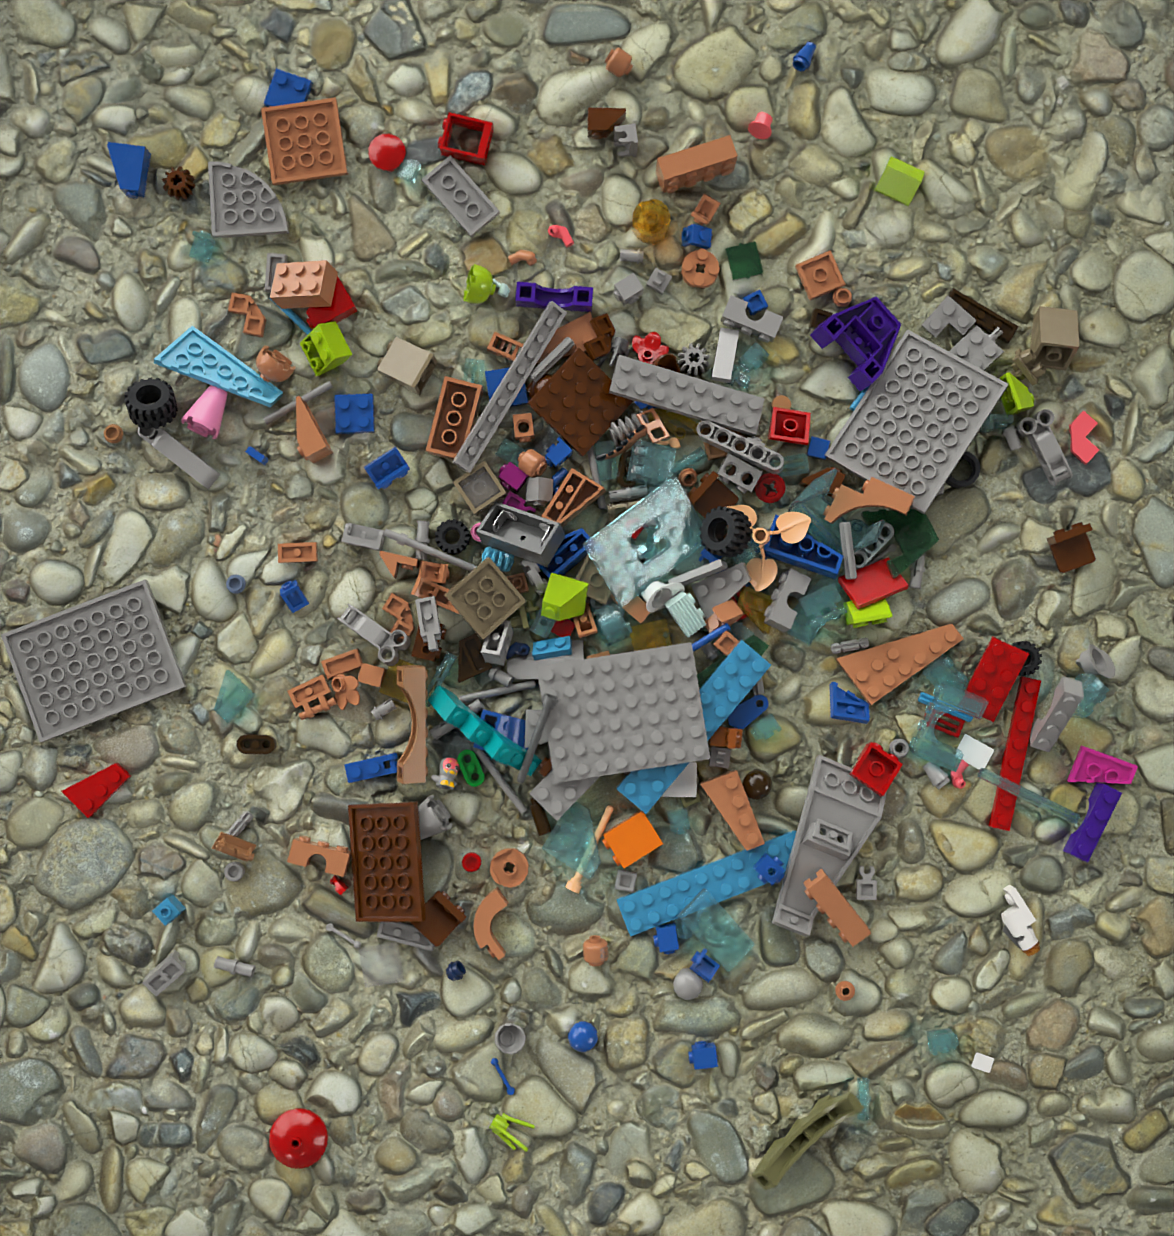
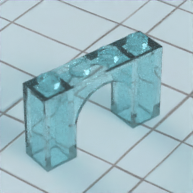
[909,681,989,772]

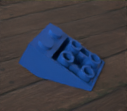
[473,709,529,751]

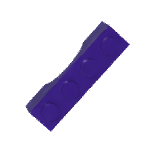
[515,282,593,312]
[1063,783,1122,863]

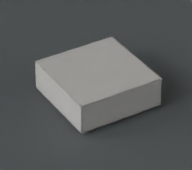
[614,869,637,892]

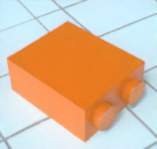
[602,810,663,868]

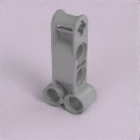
[1015,409,1073,486]
[337,603,411,666]

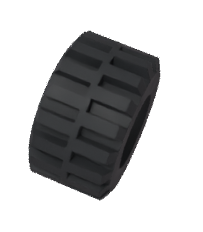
[124,378,178,429]
[699,506,752,558]

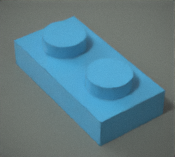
[532,636,572,661]

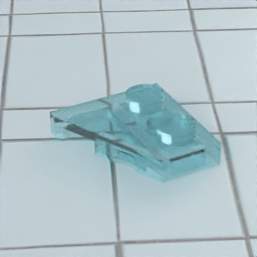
[214,670,256,723]

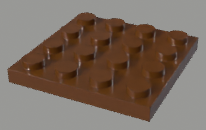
[527,348,633,457]

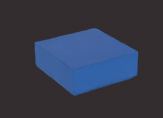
[742,290,768,316]
[806,436,830,460]
[245,446,269,465]

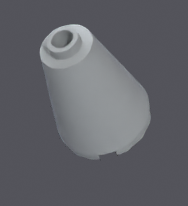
[418,795,453,840]

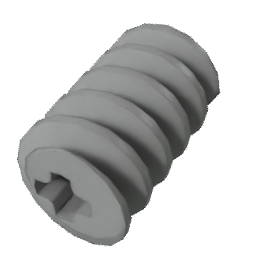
[609,410,649,446]

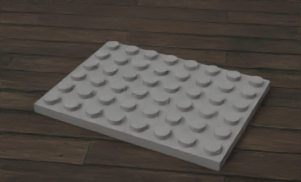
[825,329,1008,514]
[1,580,187,742]
[537,642,710,783]

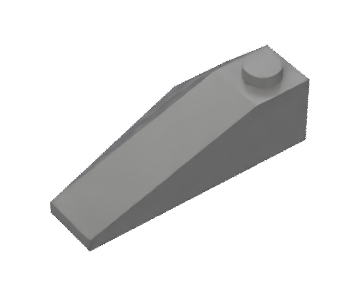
[507,640,584,679]

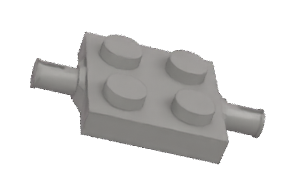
[948,326,1004,371]

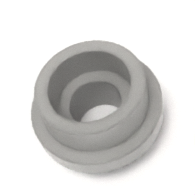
[889,739,909,758]

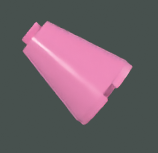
[181,385,228,439]

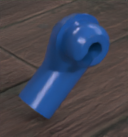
[551,467,568,495]

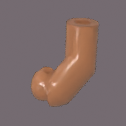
[508,250,537,266]

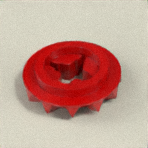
[755,473,786,503]

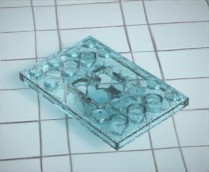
[583,476,703,607]

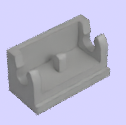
[614,124,638,157]
[341,523,385,551]
[143,950,186,997]

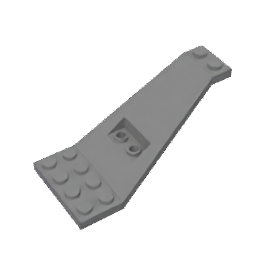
[772,755,887,937]

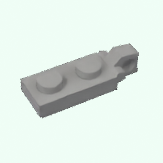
[415,596,441,652]

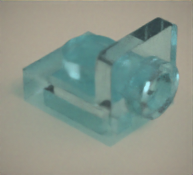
[189,230,216,263]

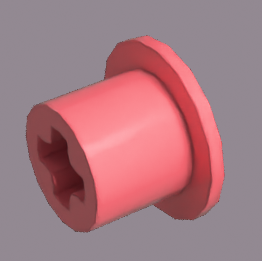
[748,112,773,139]

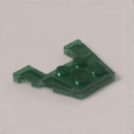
[861,508,939,579]

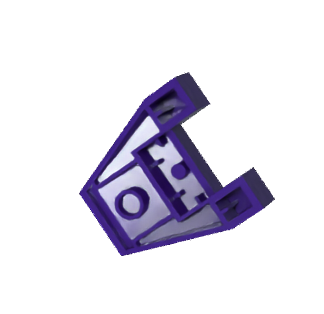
[810,296,901,391]

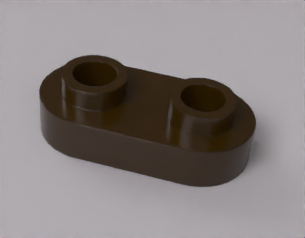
[616,450,640,488]
[236,734,277,754]

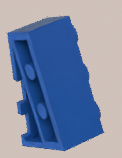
[537,528,597,579]

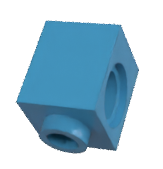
[152,895,186,926]

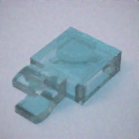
[725,364,751,389]

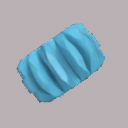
[481,547,514,572]

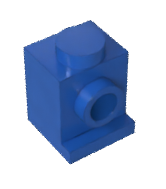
[545,437,573,469]

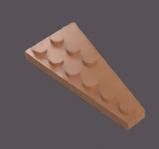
[835,624,964,706]

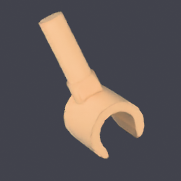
[653,437,681,450]

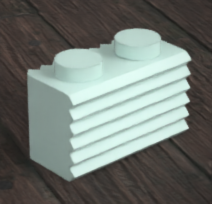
[664,591,706,637]

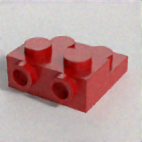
[849,742,903,797]

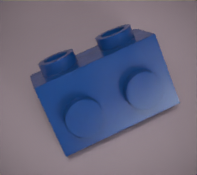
[364,446,410,490]

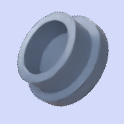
[226,574,246,594]

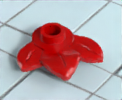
[632,332,669,364]

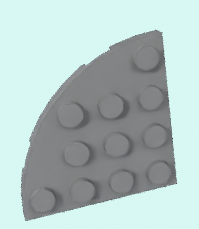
[208,162,289,238]

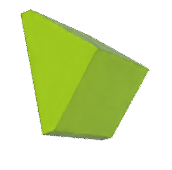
[874,156,925,206]

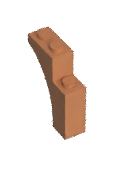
[823,476,915,524]

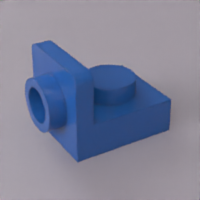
[280,580,309,613]

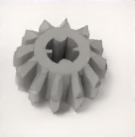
[677,343,710,376]

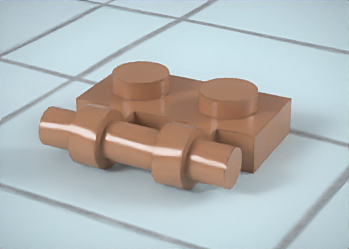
[288,675,337,720]

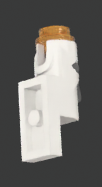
[1001,885,1041,956]

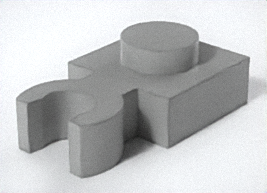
[856,866,877,900]

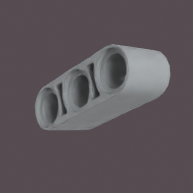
[854,523,894,569]

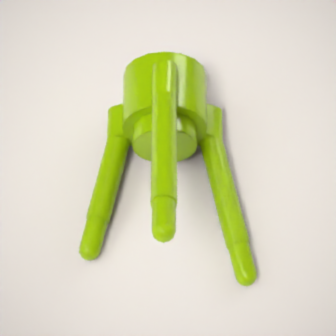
[489,1113,535,1152]

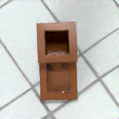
[708,726,743,749]

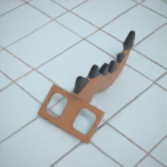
[595,408,670,462]

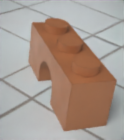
[287,835,351,877]

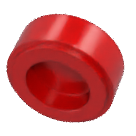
[462,852,482,872]

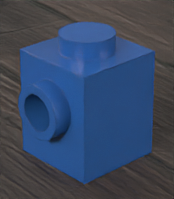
[653,923,679,954]
[688,1041,718,1070]

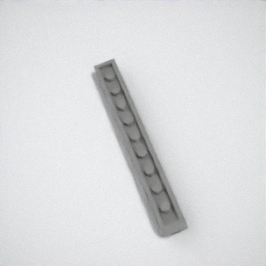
[452,301,567,473]

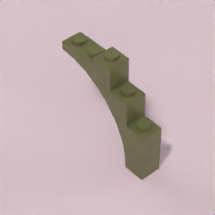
[751,1092,864,1190]

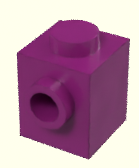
[498,461,529,493]

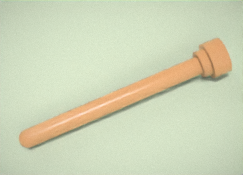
[565,805,614,894]

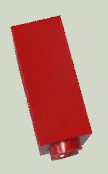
[438,112,494,166]

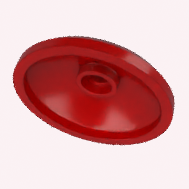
[269,1108,328,1169]

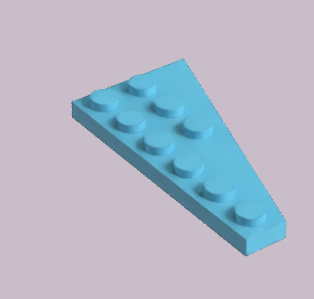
[154,326,283,408]

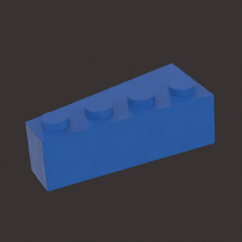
[764,514,844,579]

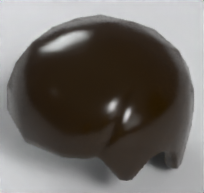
[742,769,772,800]

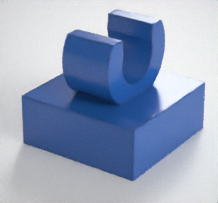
[699,548,723,563]

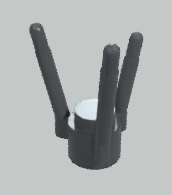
[597,337,630,368]

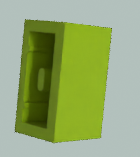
[300,321,353,376]
[843,598,892,628]

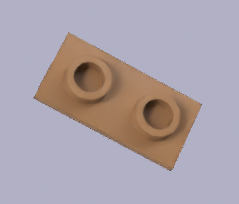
[212,832,256,862]

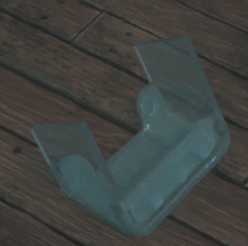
[788,468,885,555]

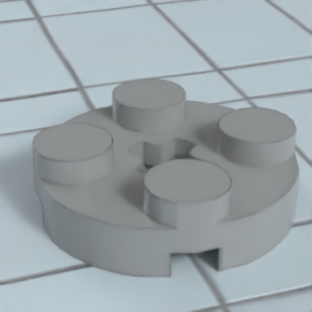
[520,559,548,596]

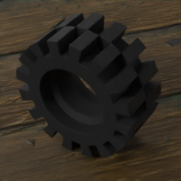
[435,519,470,555]
[1012,641,1042,676]

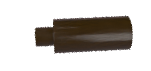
[529,797,552,836]

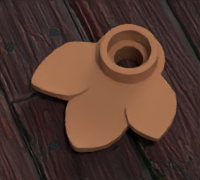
[331,674,360,710]

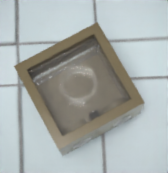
[453,461,507,517]

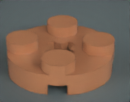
[682,249,720,289]
[490,848,529,887]

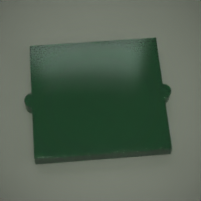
[725,241,764,281]

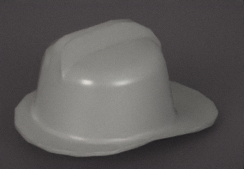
[1076,644,1115,679]

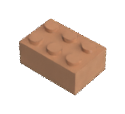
[270,260,338,309]

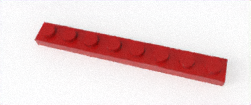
[989,676,1041,831]

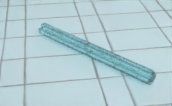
[977,768,1080,824]

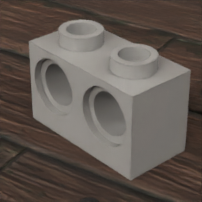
[717,453,762,494]

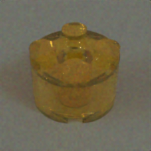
[632,199,671,244]

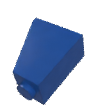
[107,142,151,199]

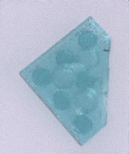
[542,801,601,880]

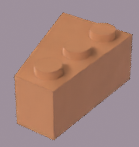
[541,468,606,528]

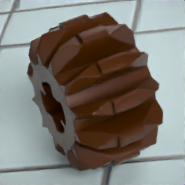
[162,166,196,200]

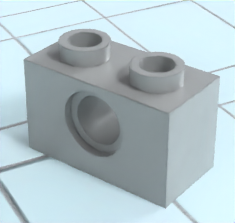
[481,620,514,665]

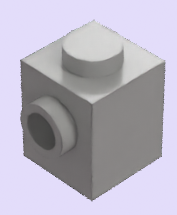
[613,273,644,305]
[526,477,553,506]

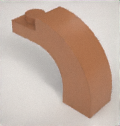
[411,576,460,615]
[474,887,509,960]

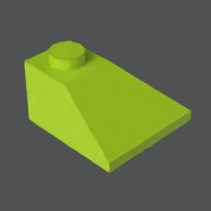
[999,372,1034,417]
[541,573,589,621]

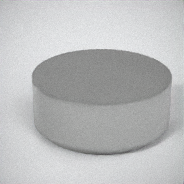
[224,861,245,882]

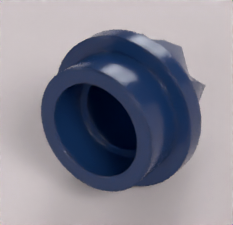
[446,961,466,981]

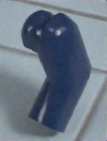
[506,642,530,660]

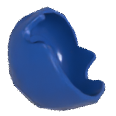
[568,1021,598,1052]

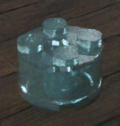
[592,603,632,647]

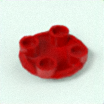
[368,134,406,172]

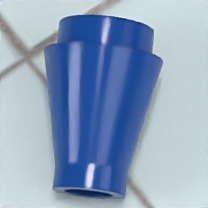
[792,42,816,72]

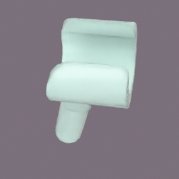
[493,278,510,298]

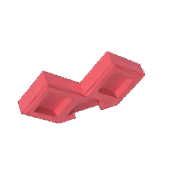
[1069,411,1099,465]

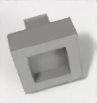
[646,268,672,295]
[709,747,731,768]

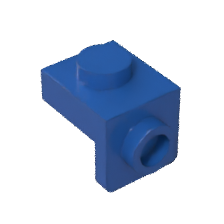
[681,224,712,249]
[690,948,720,982]

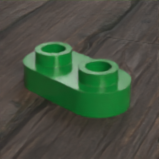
[457,749,485,787]

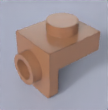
[691,194,721,226]
[418,561,449,583]

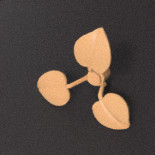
[726,505,811,591]

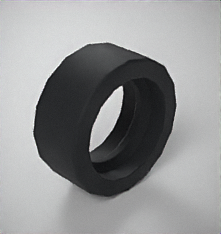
[946,451,981,489]

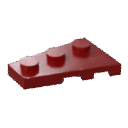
[61,763,131,818]

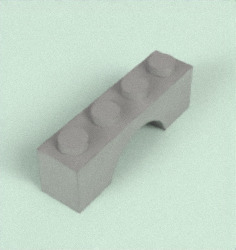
[1030,677,1084,752]

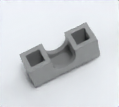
[720,295,783,343]
[764,568,811,633]

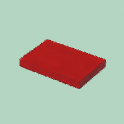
[838,557,909,609]

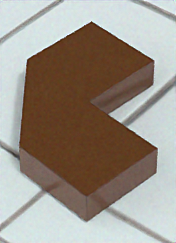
[583,313,615,361]

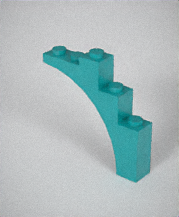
[428,685,542,776]

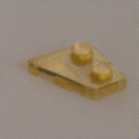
[737,586,773,635]

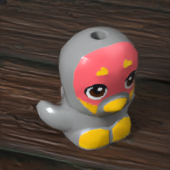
[431,757,459,790]

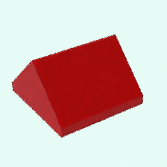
[768,407,811,445]

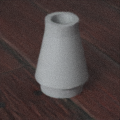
[923,760,950,790]

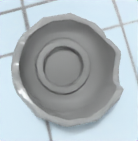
[673,968,703,1000]
[494,1023,526,1054]

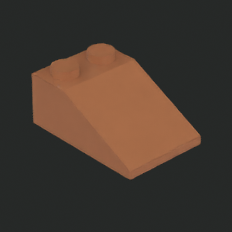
[296,396,333,464]

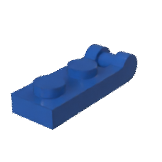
[344,753,398,783]

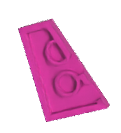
[1067,745,1138,784]

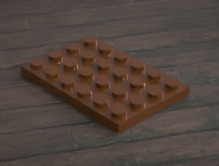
[348,802,426,922]

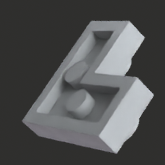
[921,296,977,338]

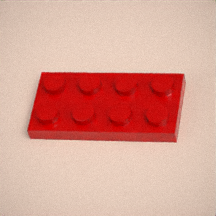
[957,636,1029,722]

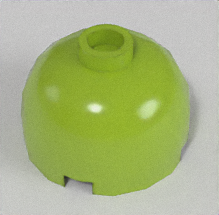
[463,264,496,304]

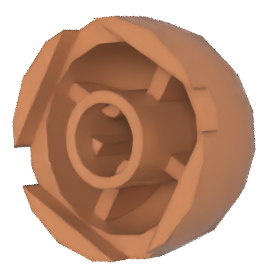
[256,346,296,382]

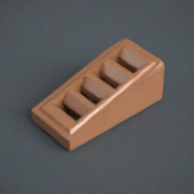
[487,332,524,361]

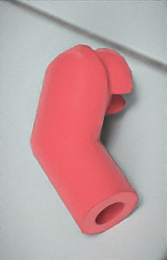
[548,225,574,247]
[950,759,969,789]

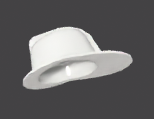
[641,581,685,612]

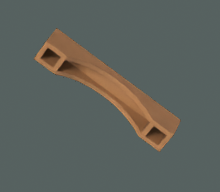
[397,665,428,784]

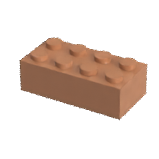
[656,135,738,193]
[426,376,484,460]

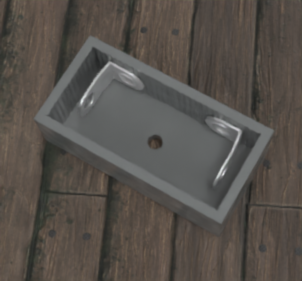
[476,501,565,567]

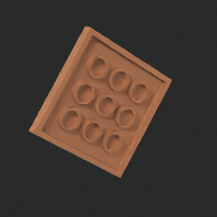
[261,97,348,185]

